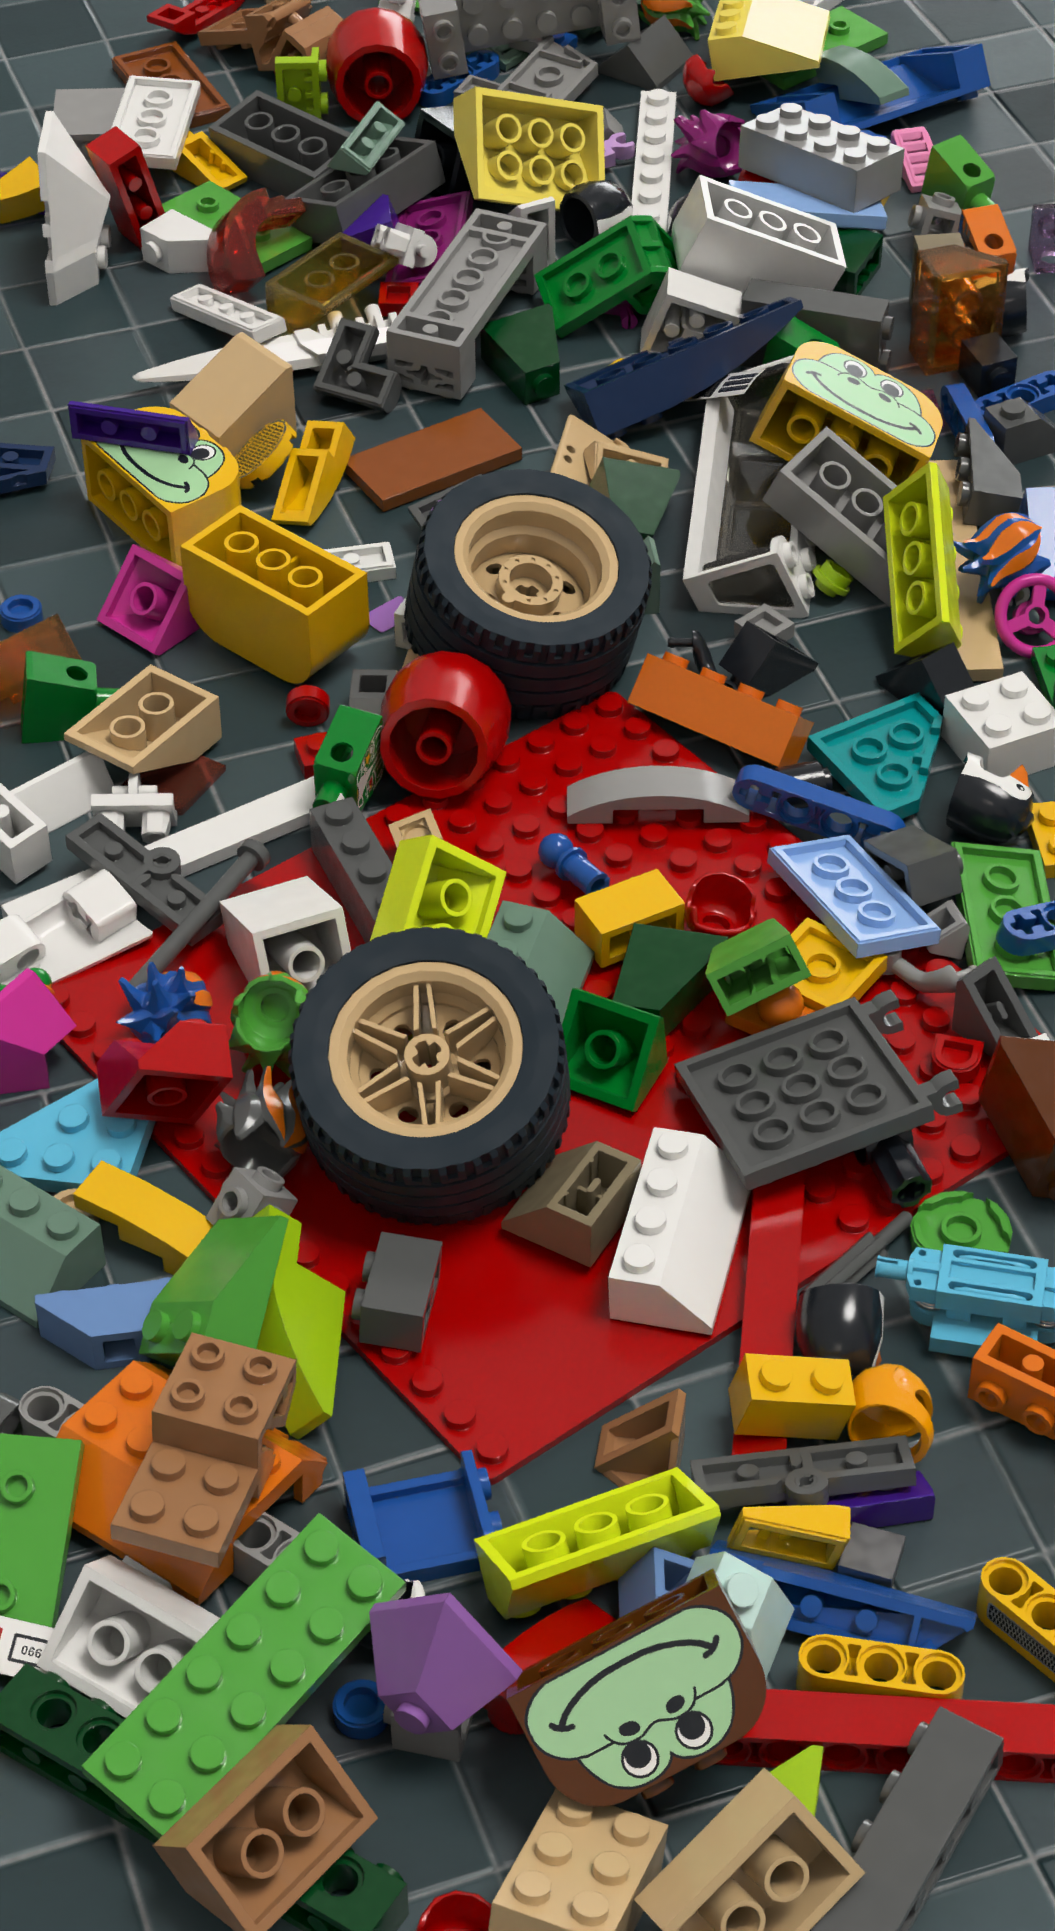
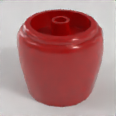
[325,7,429,122]
[380,651,512,799]

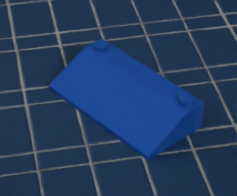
[750,43,991,130]

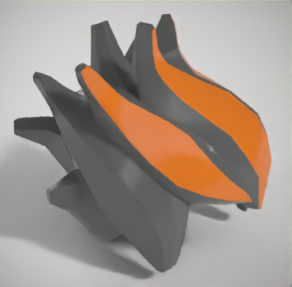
[214,1066,308,1178]

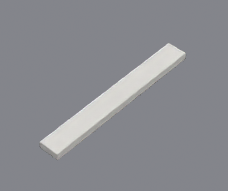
[1,776,315,919]

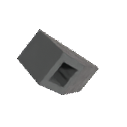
[954,418,1023,526]

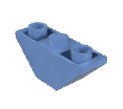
[34,1277,171,1370]

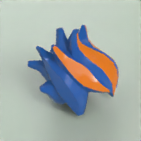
[953,512,1051,604]
[116,962,213,1044]

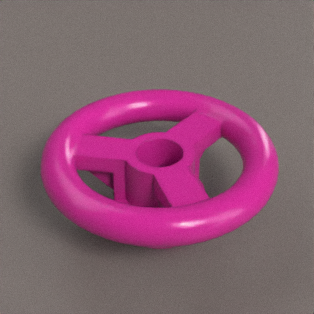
[994,573,1055,658]

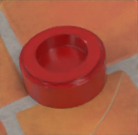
[286,685,330,727]

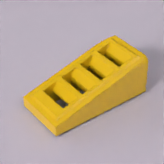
[727,1505,850,1570]

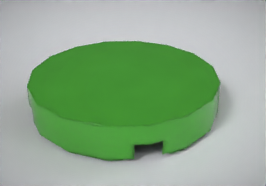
[909,1191,1013,1253]

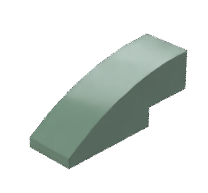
[815,45,910,105]

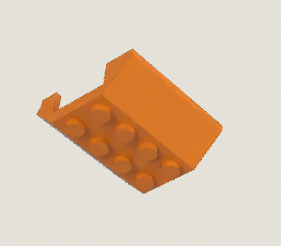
[56,1360,328,1606]

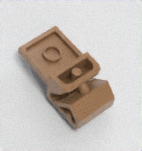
[197,0,344,74]
[110,1332,296,1568]

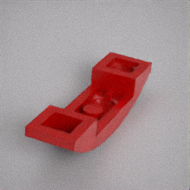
[147,0,245,35]

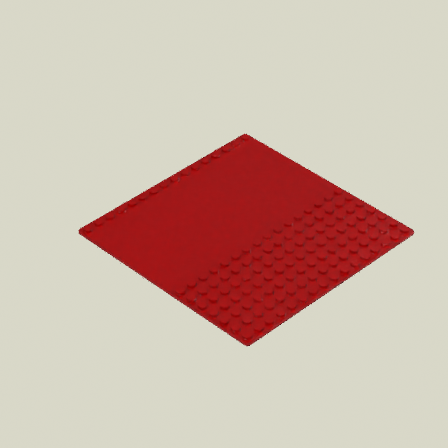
[52,691,1041,1485]

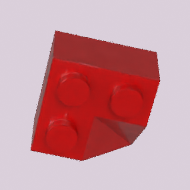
[96,1019,233,1124]

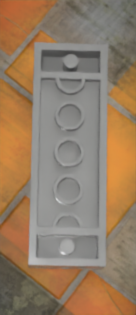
[418,0,641,80]
[386,208,547,400]

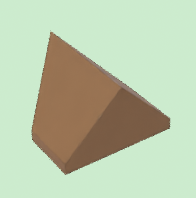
[594,1388,686,1487]

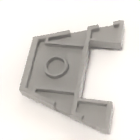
[453,35,598,101]

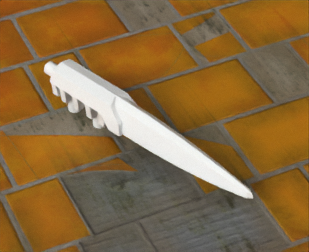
[132,304,397,382]

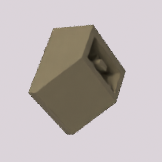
[501,1141,641,1267]

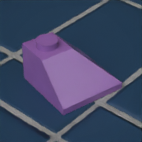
[369,1592,523,1735]

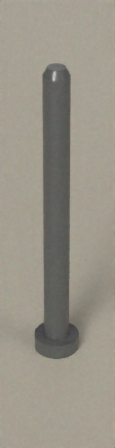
[129,839,271,987]

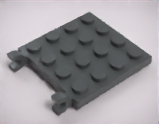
[674,989,963,1191]

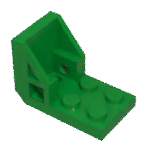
[534,215,678,339]

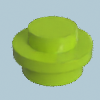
[813,559,853,597]

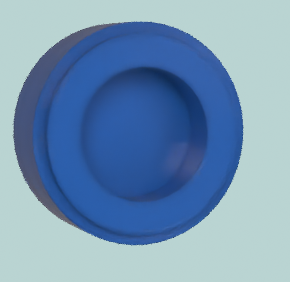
[0,595,43,633]
[332,1679,388,1740]

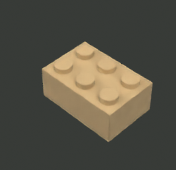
[634,1768,865,1931]
[488,1788,669,1931]

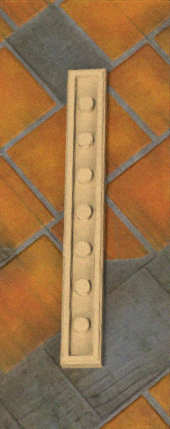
[928,460,1004,681]

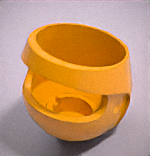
[846,1363,934,1464]

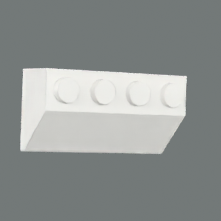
[608,1127,751,1335]
[37,1555,220,1718]

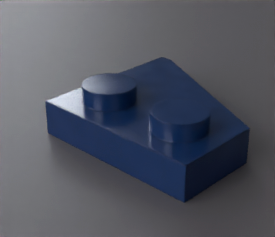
[0,443,56,494]

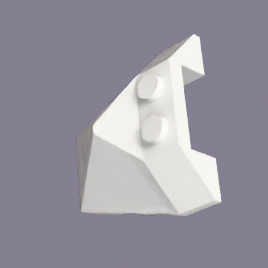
[37,111,111,305]

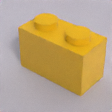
[575,869,685,968]
[728,1353,856,1440]

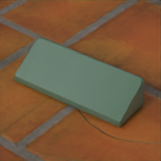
[327,101,405,176]

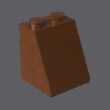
[978,1035,1055,1201]

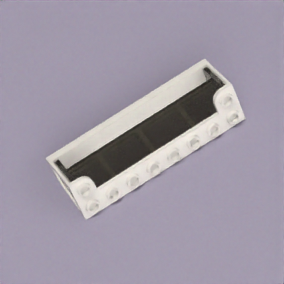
[683,355,817,618]

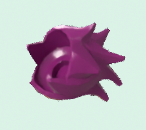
[671,109,745,178]

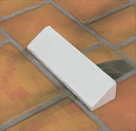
[10,751,114,834]

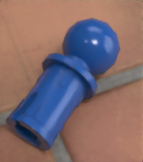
[538,833,610,895]

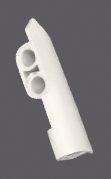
[0,869,153,985]

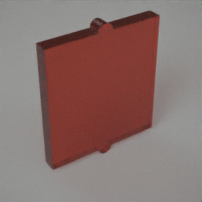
[121,756,226,816]

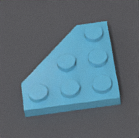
[0,1078,156,1193]

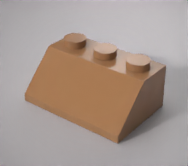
[152,1725,378,1931]

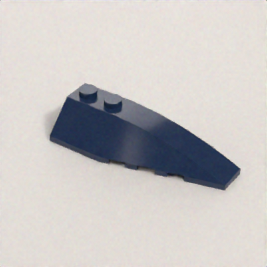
[564,297,803,440]

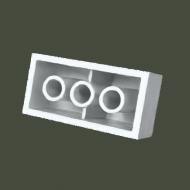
[672,175,846,306]

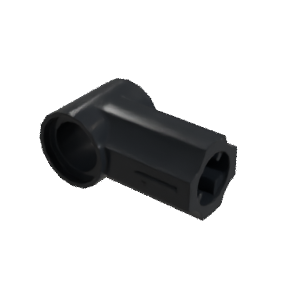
[853,1130,932,1208]

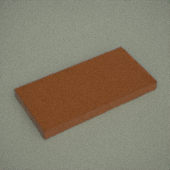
[112,41,231,129]
[344,408,522,512]

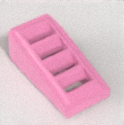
[890,126,933,193]

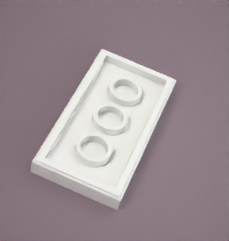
[111,75,201,170]

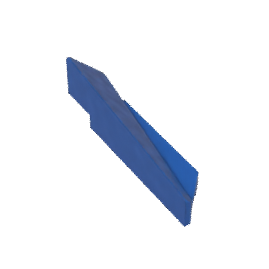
[709,1540,977,1650]

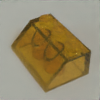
[265,232,399,334]

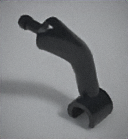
[668,629,738,690]

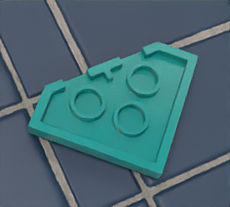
[807,693,943,819]

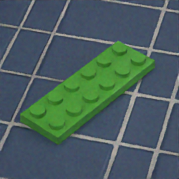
[81,1513,406,1839]

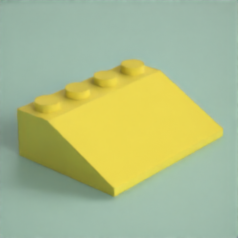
[707,0,830,81]
[453,86,605,211]

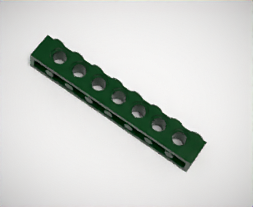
[0,1663,409,1931]

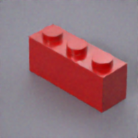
[85,126,165,251]

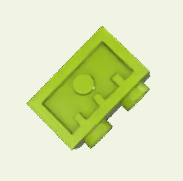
[275,47,329,119]

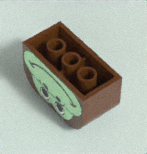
[506,1568,766,1806]

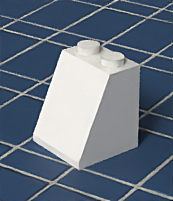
[219,876,351,991]

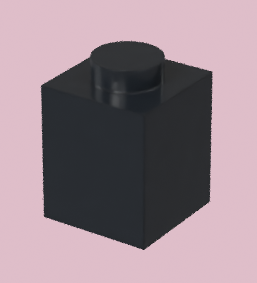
[958,332,1018,398]

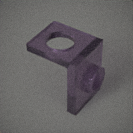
[1028,204,1055,273]

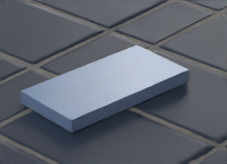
[729,180,887,230]
[767,835,941,959]

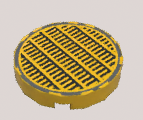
[235,419,297,489]

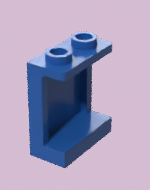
[342,1450,503,1582]

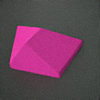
[96,544,200,656]
[0,968,77,1094]

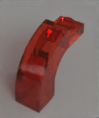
[206,188,306,295]

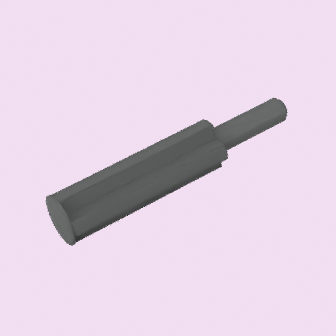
[799,1211,913,1296]

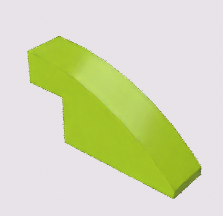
[253,1204,345,1440]

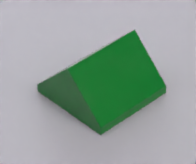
[562,988,668,1112]

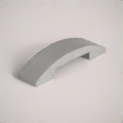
[567,766,749,824]

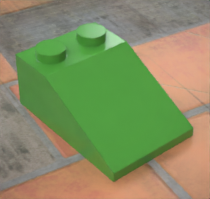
[138,1216,289,1367]

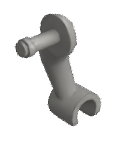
[882,950,977,993]

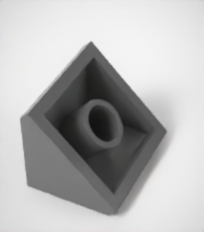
[598,15,693,90]

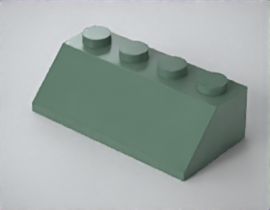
[444,900,595,1071]
[0,1165,106,1329]

